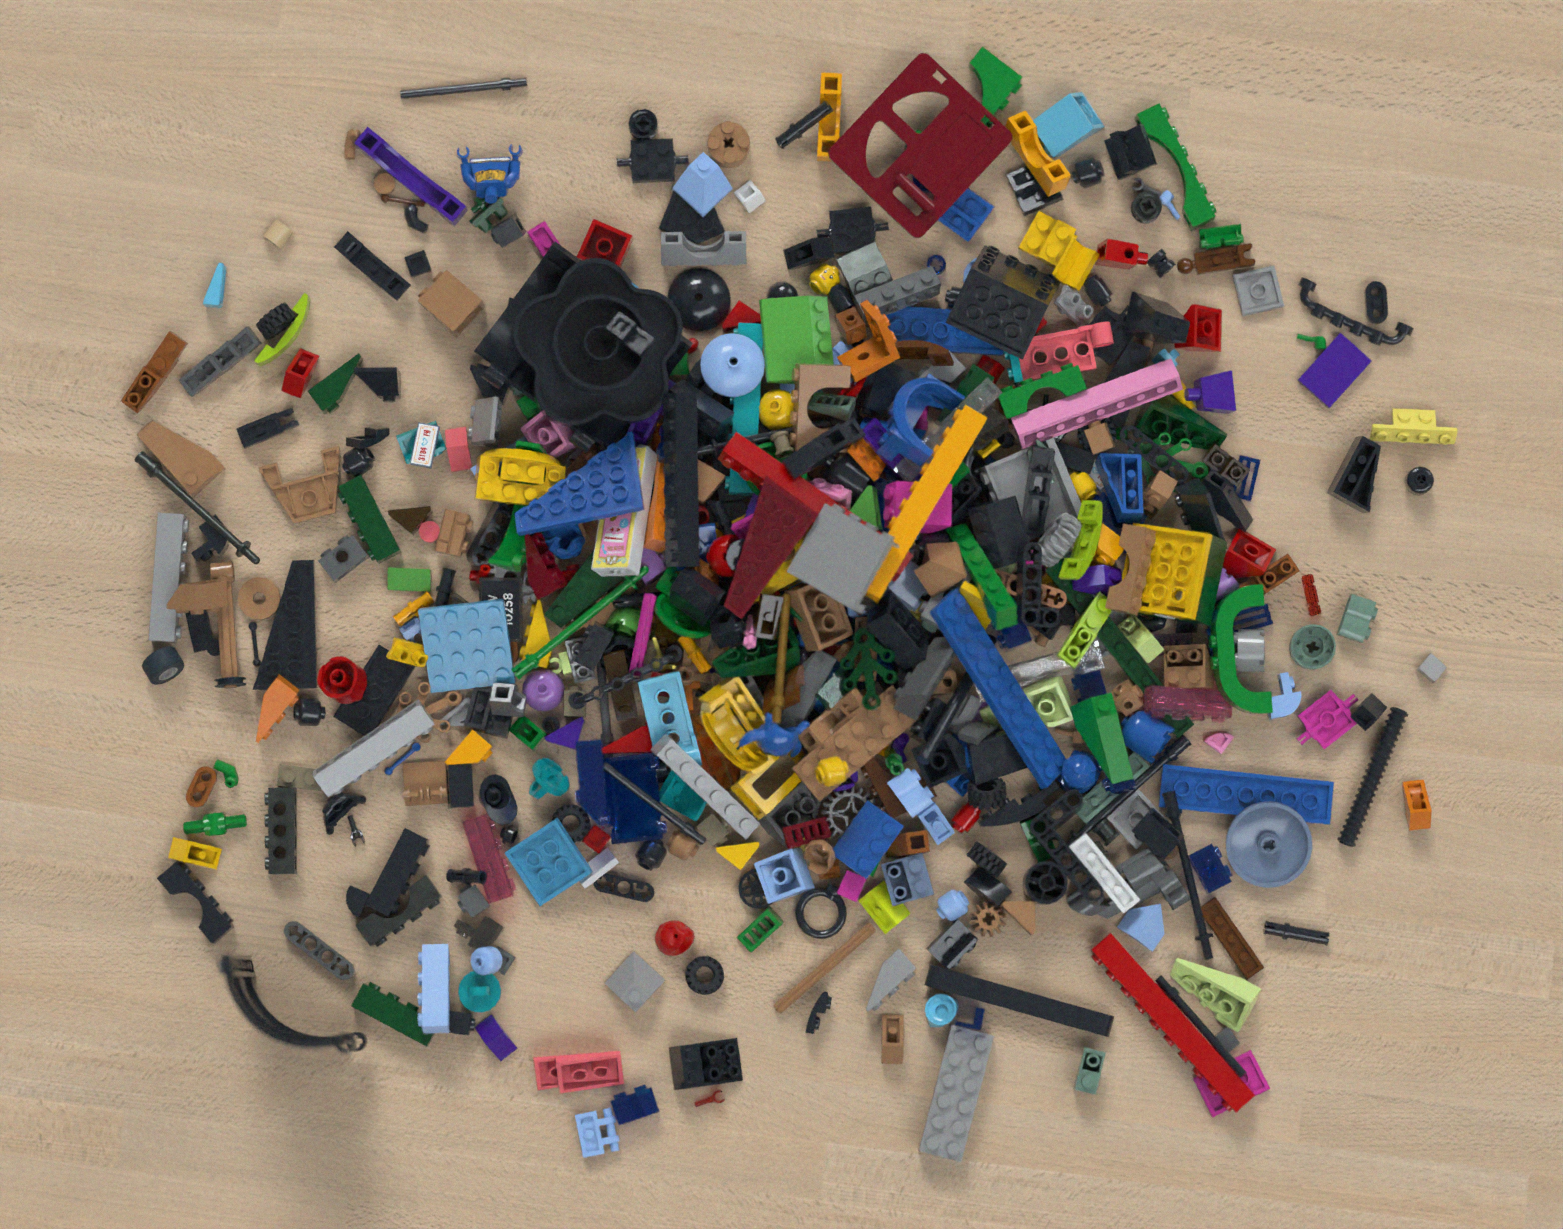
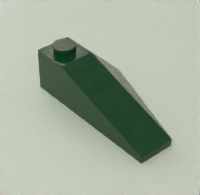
[1132,395,1227,450]
[712,622,800,678]

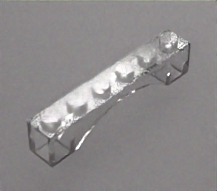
[893,377,1003,482]
[976,641,1105,702]

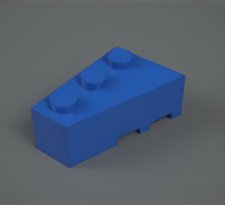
[1095,453,1143,523]

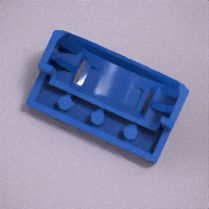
[877,373,965,467]

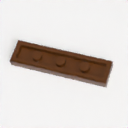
[1201,897,1265,980]

